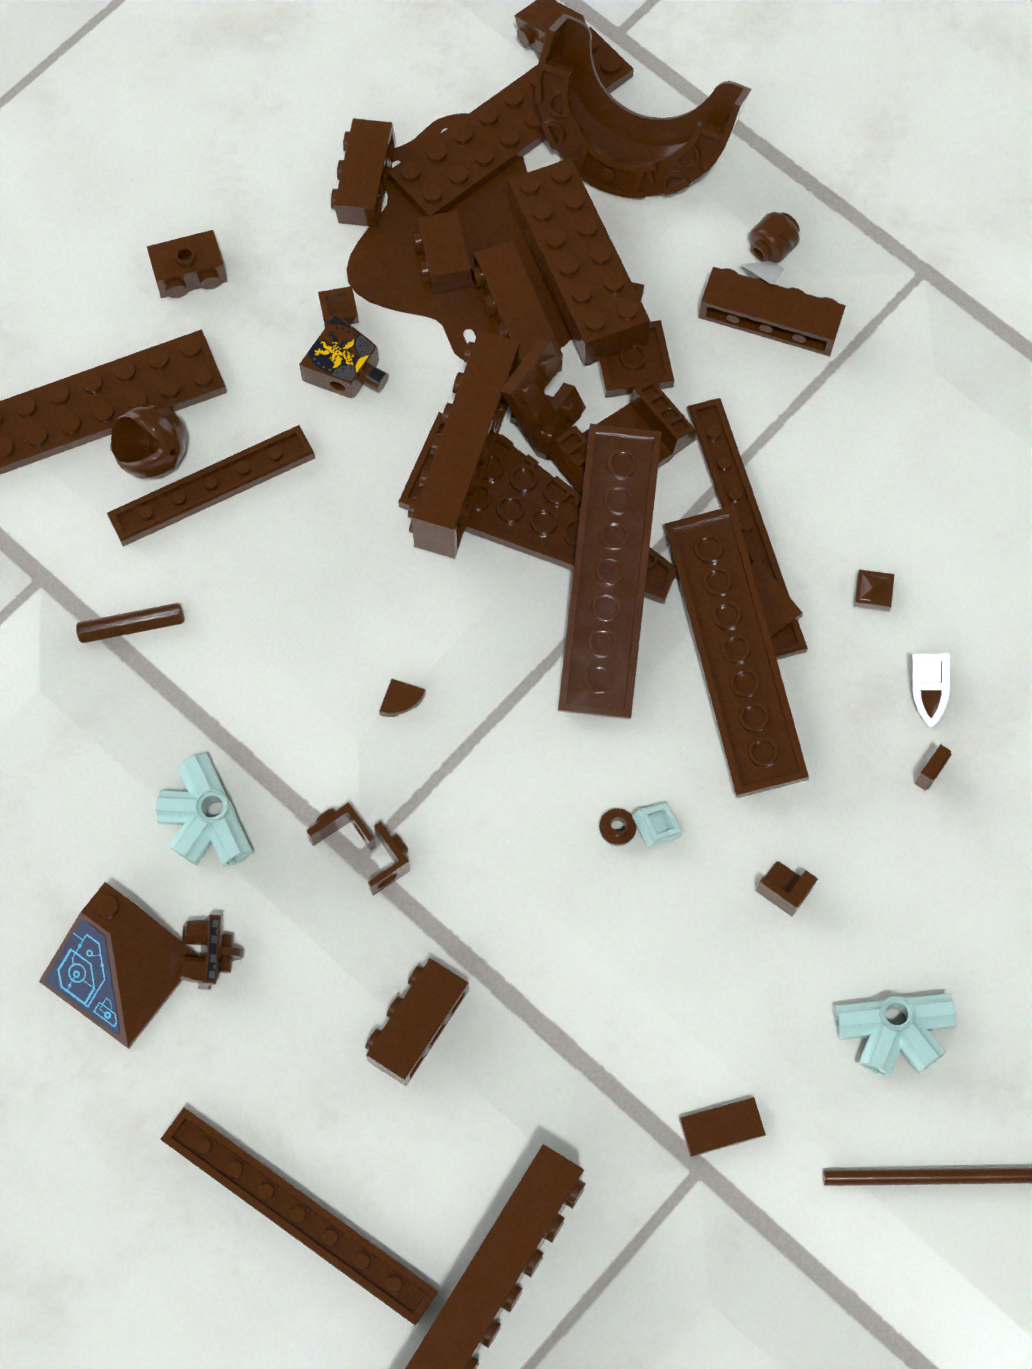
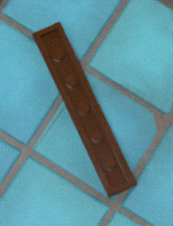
[107,425,315,547]

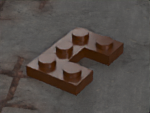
[500,337,586,460]

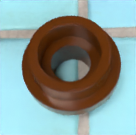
[599,809,637,846]

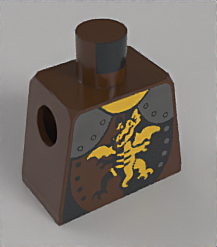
[299,314,389,398]

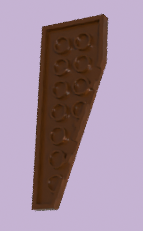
[398,412,677,604]

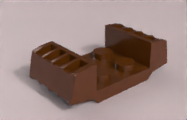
[548,379,696,495]

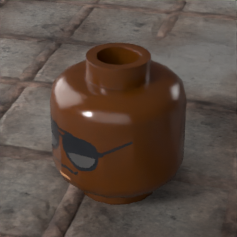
[749,212,800,263]

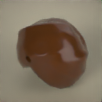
[110,403,187,479]

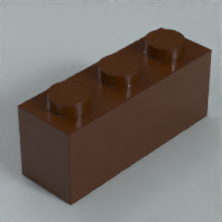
[331,118,396,227]
[365,958,469,1086]

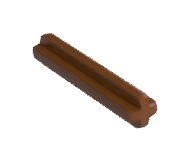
[76,603,184,643]

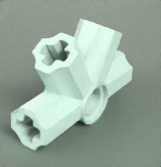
[156,753,253,867]
[835,993,956,1077]

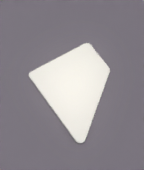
[742,261,784,284]

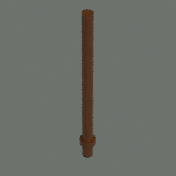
[823,1167,1032,1186]

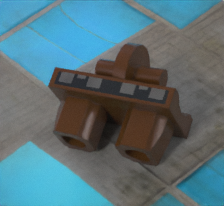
[179,914,243,990]

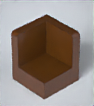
[755,861,818,917]

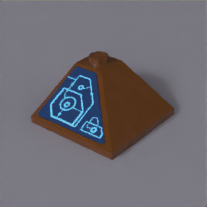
[39,882,200,1049]

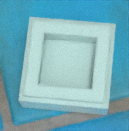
[632,801,683,848]

